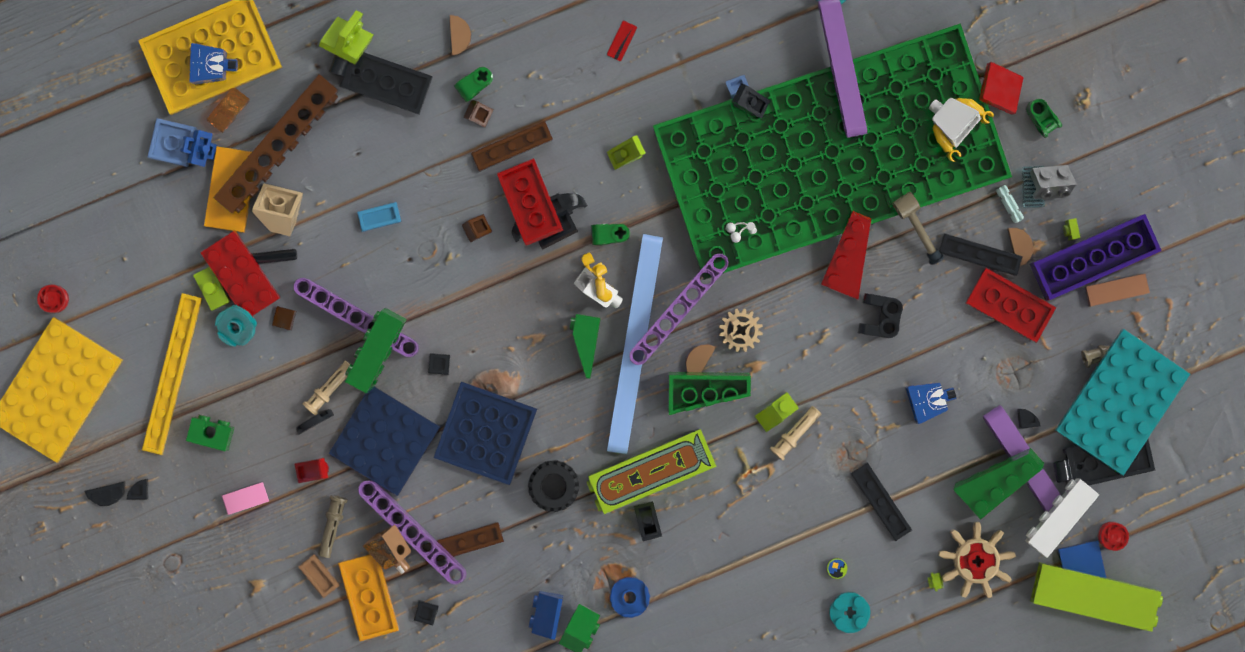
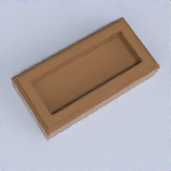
[298,554,340,598]

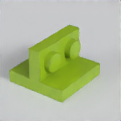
[319,10,374,64]

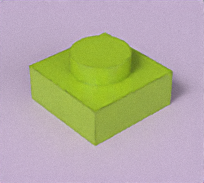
[1063,218,1080,241]

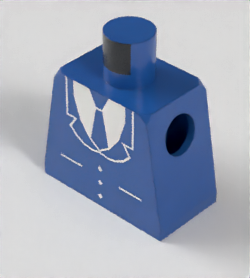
[190,43,238,84]
[905,383,956,424]

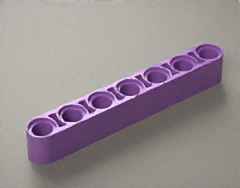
[818,0,867,138]
[629,254,728,365]
[294,278,419,357]
[983,405,1060,512]
[358,481,467,584]

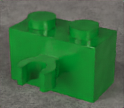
[558,604,600,652]

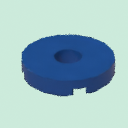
[610,577,650,618]

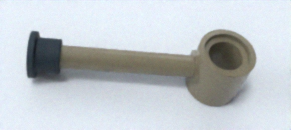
[892,192,944,265]

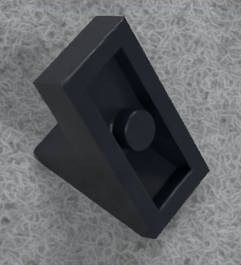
[732,83,770,119]
[634,501,662,541]

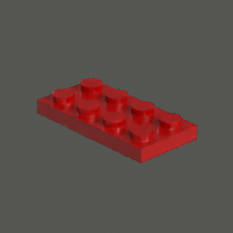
[497,158,563,246]
[200,230,281,316]
[965,268,1057,343]

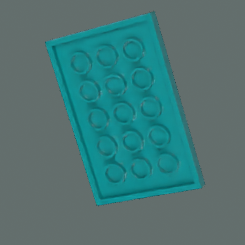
[1055,329,1190,476]

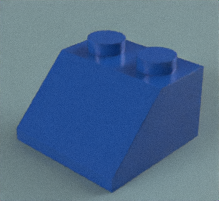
[529,591,563,640]

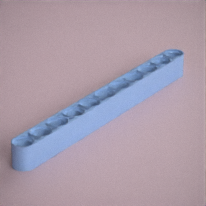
[607,234,663,455]

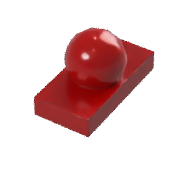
[295,458,329,483]

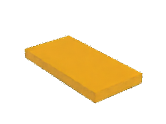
[204,146,255,233]
[338,554,399,641]

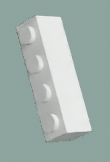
[1025,478,1099,558]

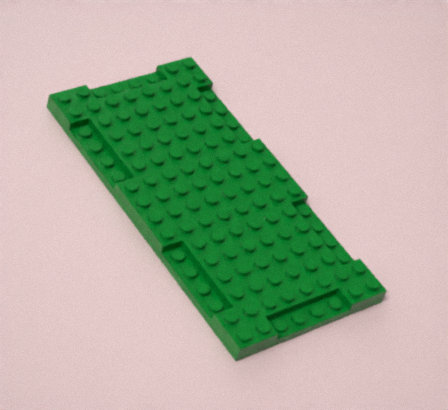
[653,23,1012,280]

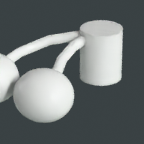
[726,222,757,243]

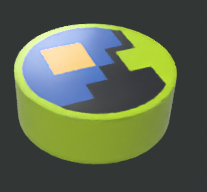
[827,558,848,579]

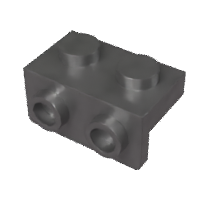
[1030,165,1077,200]

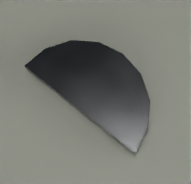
[296,409,334,435]
[85,481,126,506]

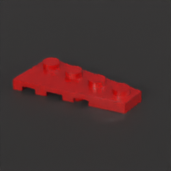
[821,211,871,299]

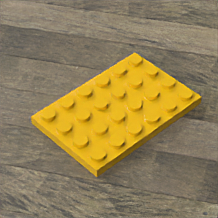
[138,0,283,115]
[0,317,123,463]

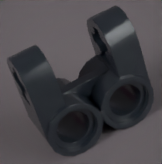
[858,293,903,338]

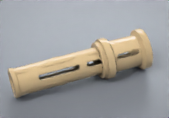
[302,360,350,416]
[770,406,822,461]

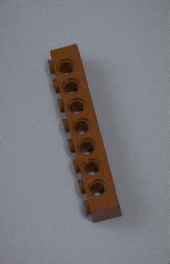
[213,74,338,214]

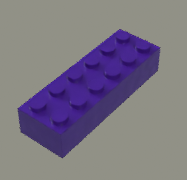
[1029,214,1162,301]

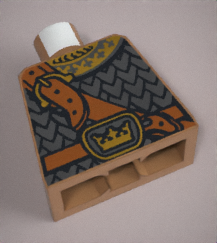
[363,525,411,574]

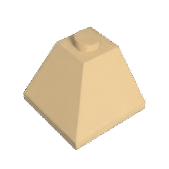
[252,183,303,236]

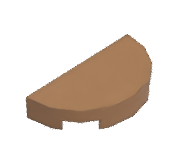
[450,15,471,56]
[1008,228,1033,266]
[686,344,716,372]

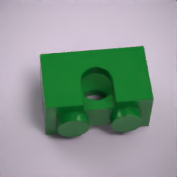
[186,414,235,451]

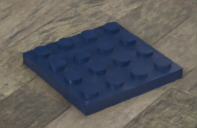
[434,381,537,485]
[329,387,440,496]

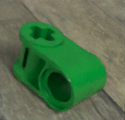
[454,67,493,102]
[1026,99,1062,138]
[591,224,630,245]

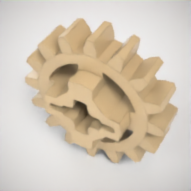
[719,309,763,352]

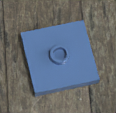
[147,118,197,167]

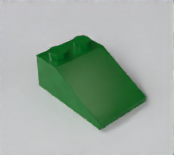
[570,314,601,379]

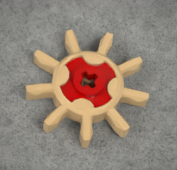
[938,522,1016,598]

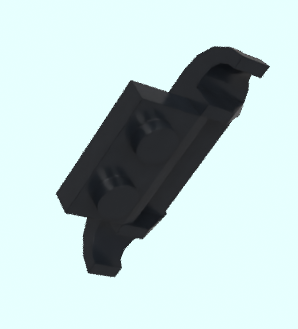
[511,193,588,250]

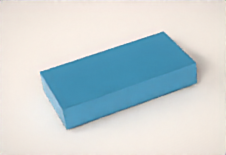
[357,202,402,232]

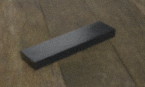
[939,233,1023,276]
[850,462,912,541]

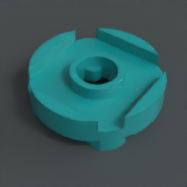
[215,305,257,347]
[829,592,871,633]

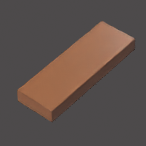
[1085,274,1150,307]

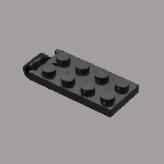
[328,52,433,115]
[1053,439,1156,486]

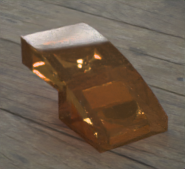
[207,88,250,133]

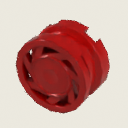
[37,284,69,313]
[1098,522,1129,551]

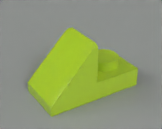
[607,135,646,170]
[755,392,799,432]

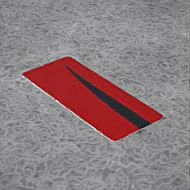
[607,21,637,61]

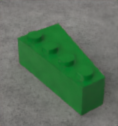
[345,308,407,394]
[668,372,751,415]
[953,448,1044,520]

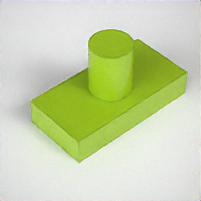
[193,267,231,311]

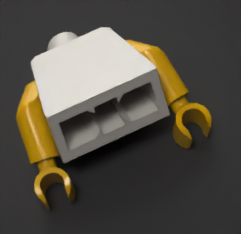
[929,98,994,162]
[574,252,623,308]

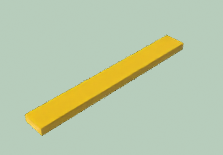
[142,293,202,455]

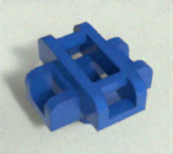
[180,130,217,167]

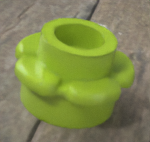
[928,572,944,592]

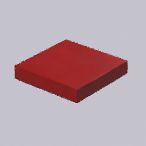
[979,62,1024,115]

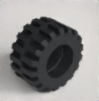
[528,460,579,512]

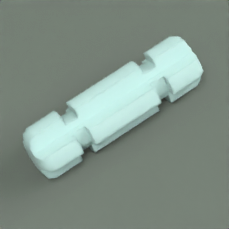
[996,185,1024,223]

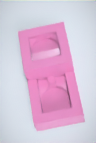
[222,482,269,515]

